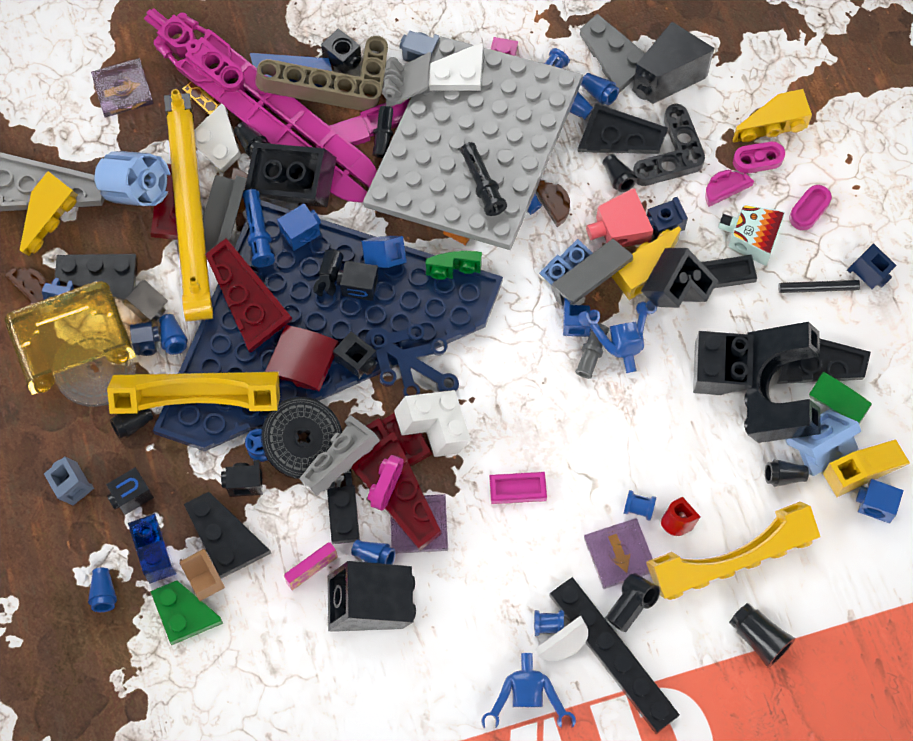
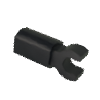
[313,249,344,297]

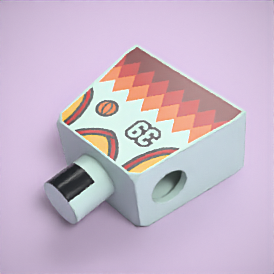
[718,205,785,266]

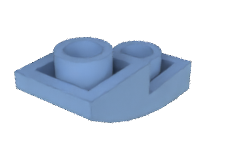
[539,239,593,286]

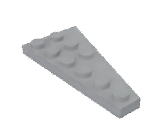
[0,152,105,211]

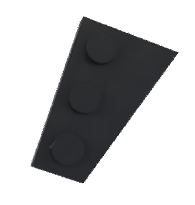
[578,103,668,154]
[55,254,138,301]
[777,338,871,384]

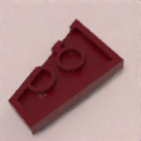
[151,164,178,240]

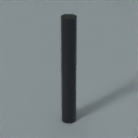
[778,280,860,293]

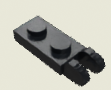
[327,469,360,545]

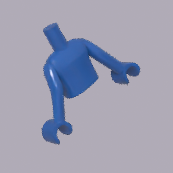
[578,300,657,373]
[481,653,576,728]

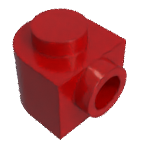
[661,496,701,536]

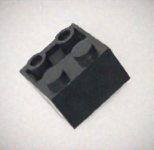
[693,331,754,395]

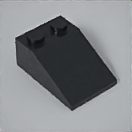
[244,142,337,208]

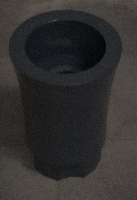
[729,603,796,668]

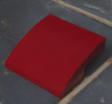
[265,325,340,391]
[366,412,433,467]

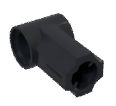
[605,573,660,633]

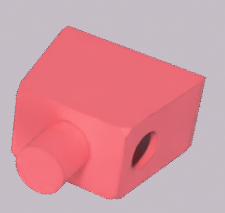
[586,188,653,247]

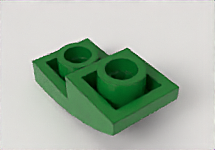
[426,251,482,280]
[809,372,872,424]

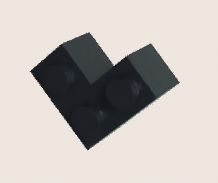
[641,248,718,308]

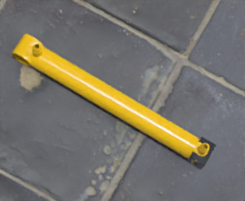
[164,89,213,322]

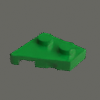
[150,580,223,645]

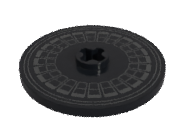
[261,397,342,479]

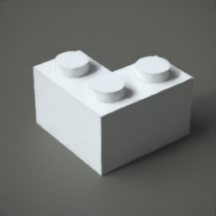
[394,390,471,457]

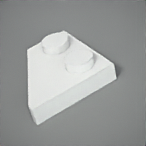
[194,103,241,173]

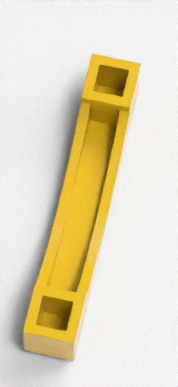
[107,372,280,414]
[646,501,821,600]

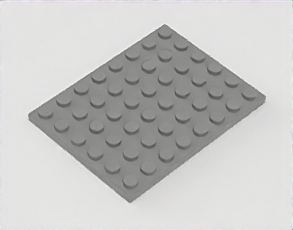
[363,36,583,251]

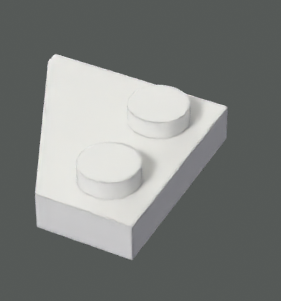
[429,43,484,91]

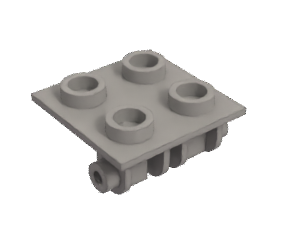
[382,52,431,107]

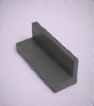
[203,175,247,253]
[552,239,633,306]

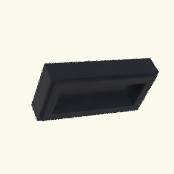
[702,255,758,288]

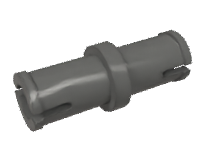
[575,323,609,379]

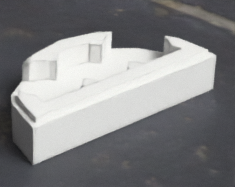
[535,616,588,661]

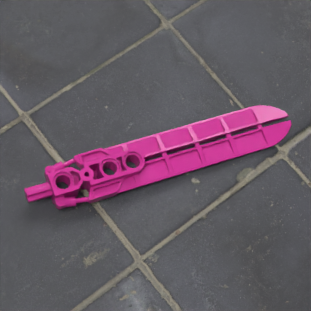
[144,8,377,203]

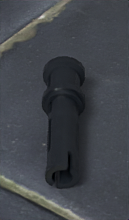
[460,142,507,216]

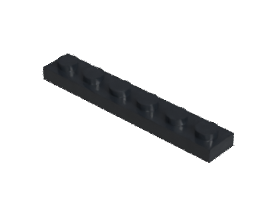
[549,577,680,734]

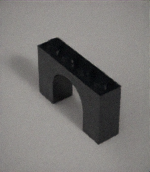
[744,321,821,443]

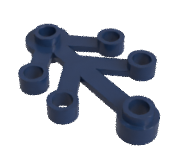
[365,324,459,397]

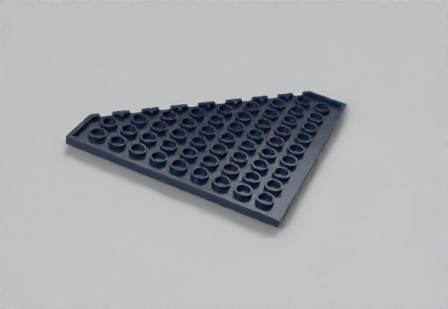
[153,200,503,451]

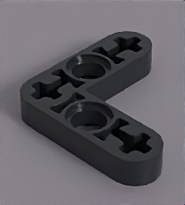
[633,103,705,186]

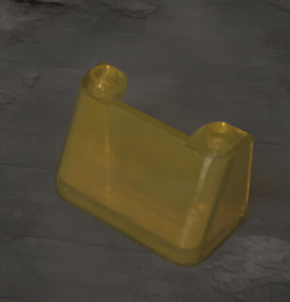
[4,281,136,395]

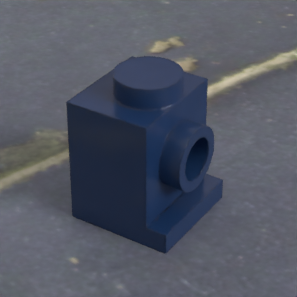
[647,196,688,239]
[847,243,897,289]

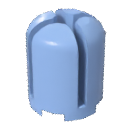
[94,151,170,206]

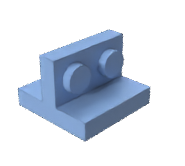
[785,409,862,476]

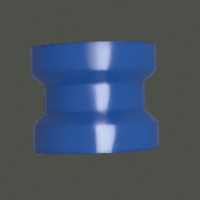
[245,429,267,462]

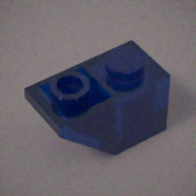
[128,513,177,584]

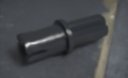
[372,106,394,158]

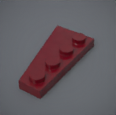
[205,238,293,353]
[351,431,442,551]

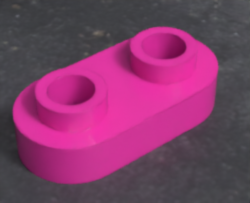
[733,142,785,174]
[368,455,404,511]

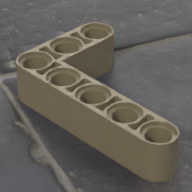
[255,36,388,111]

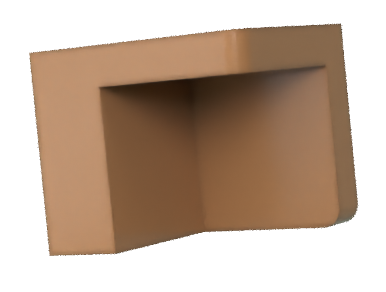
[179,549,225,601]

